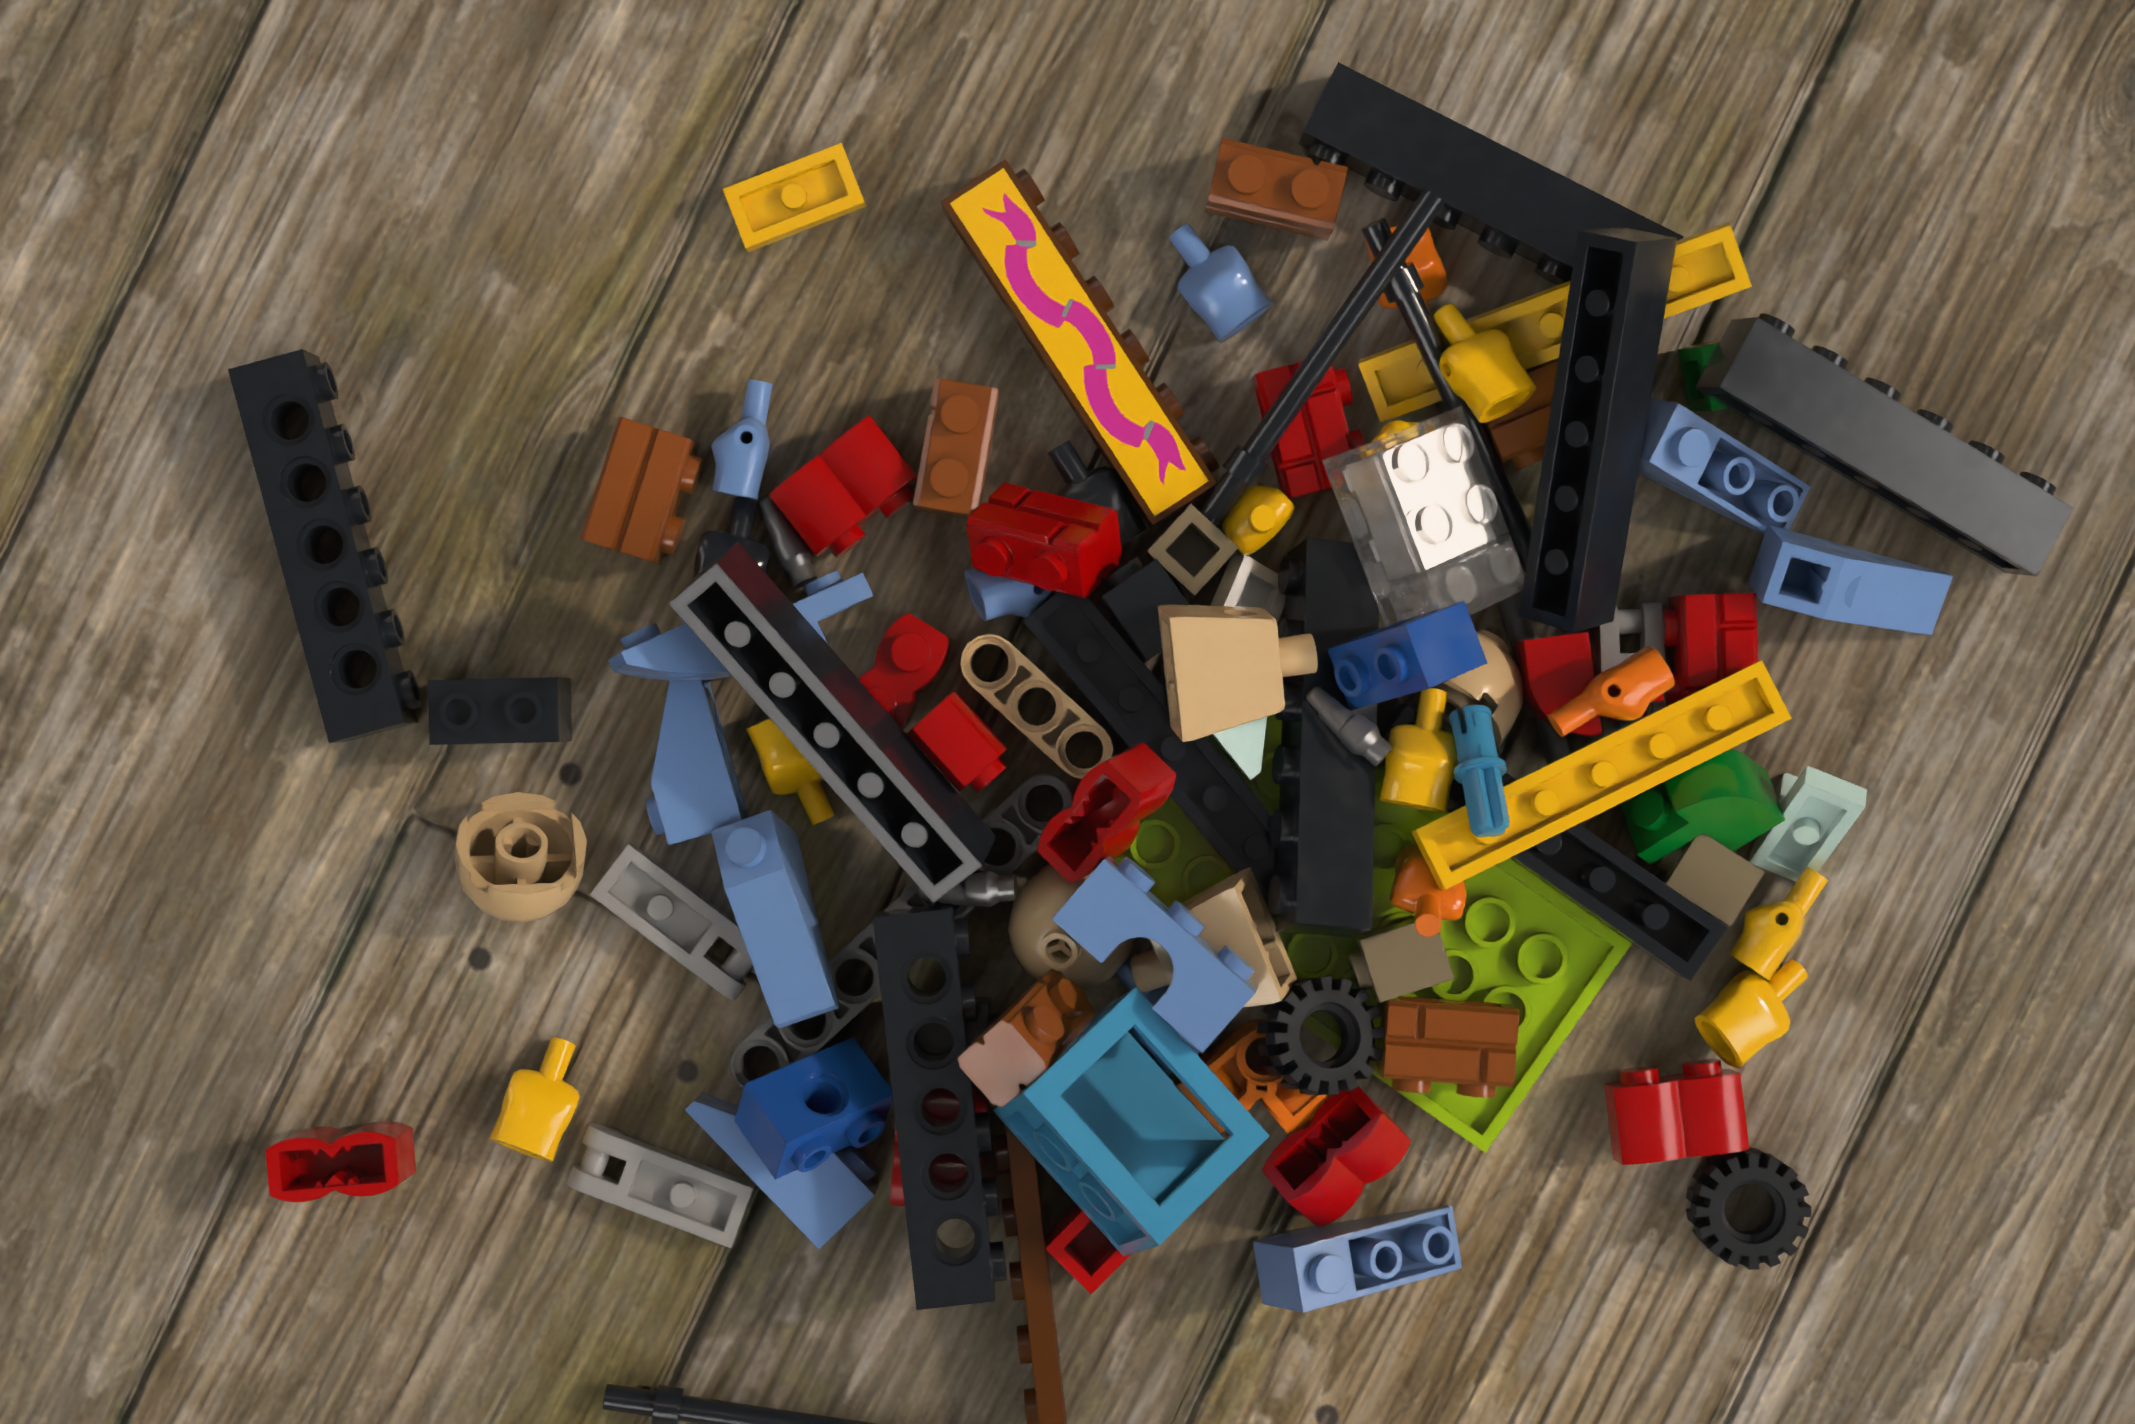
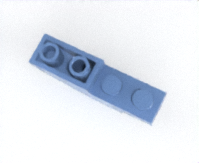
[608,570,873,681]

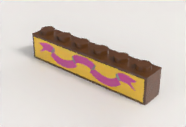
[941,159,1220,529]

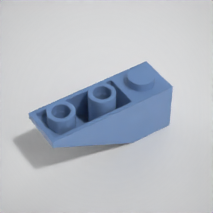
[1638,398,1811,535]
[1748,525,1953,635]
[1253,1205,1462,1313]

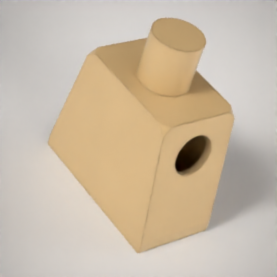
[1158,605,1318,742]
[1130,867,1297,1007]

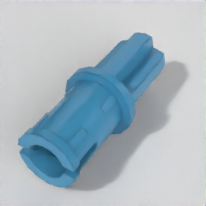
[1449,705,1510,838]

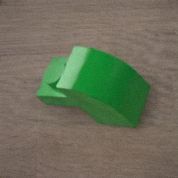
[1621,749,1785,865]

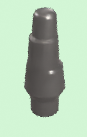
[759,497,817,589]
[1306,686,1393,767]
[919,871,1018,907]

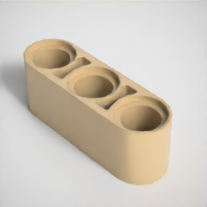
[960,634,1113,779]

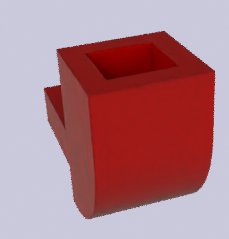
[1515,632,1664,736]

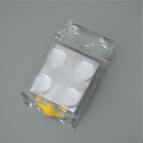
[1322,406,1525,625]

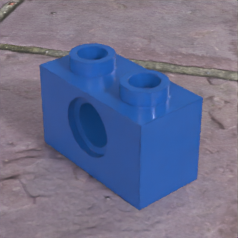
[1327,600,1488,711]
[734,1037,893,1180]

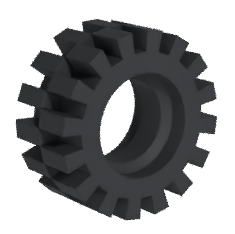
[1257,976,1385,1095]
[1686,1147,1811,1270]

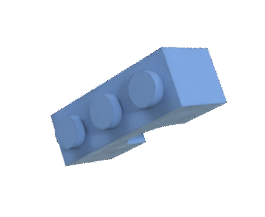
[1052,856,1258,1053]

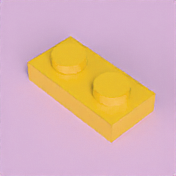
[723,143,866,252]

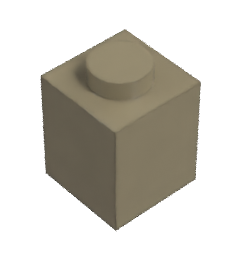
[1145,504,1239,599]
[1654,833,1765,926]
[1348,916,1454,1002]

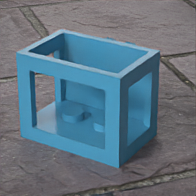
[993,987,1270,1256]

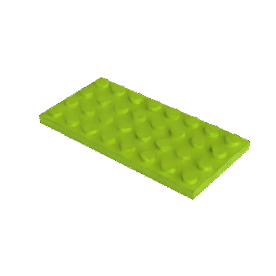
[1114,714,1632,1153]

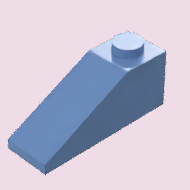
[646,680,749,845]
[711,810,839,1028]
[685,1093,879,1249]

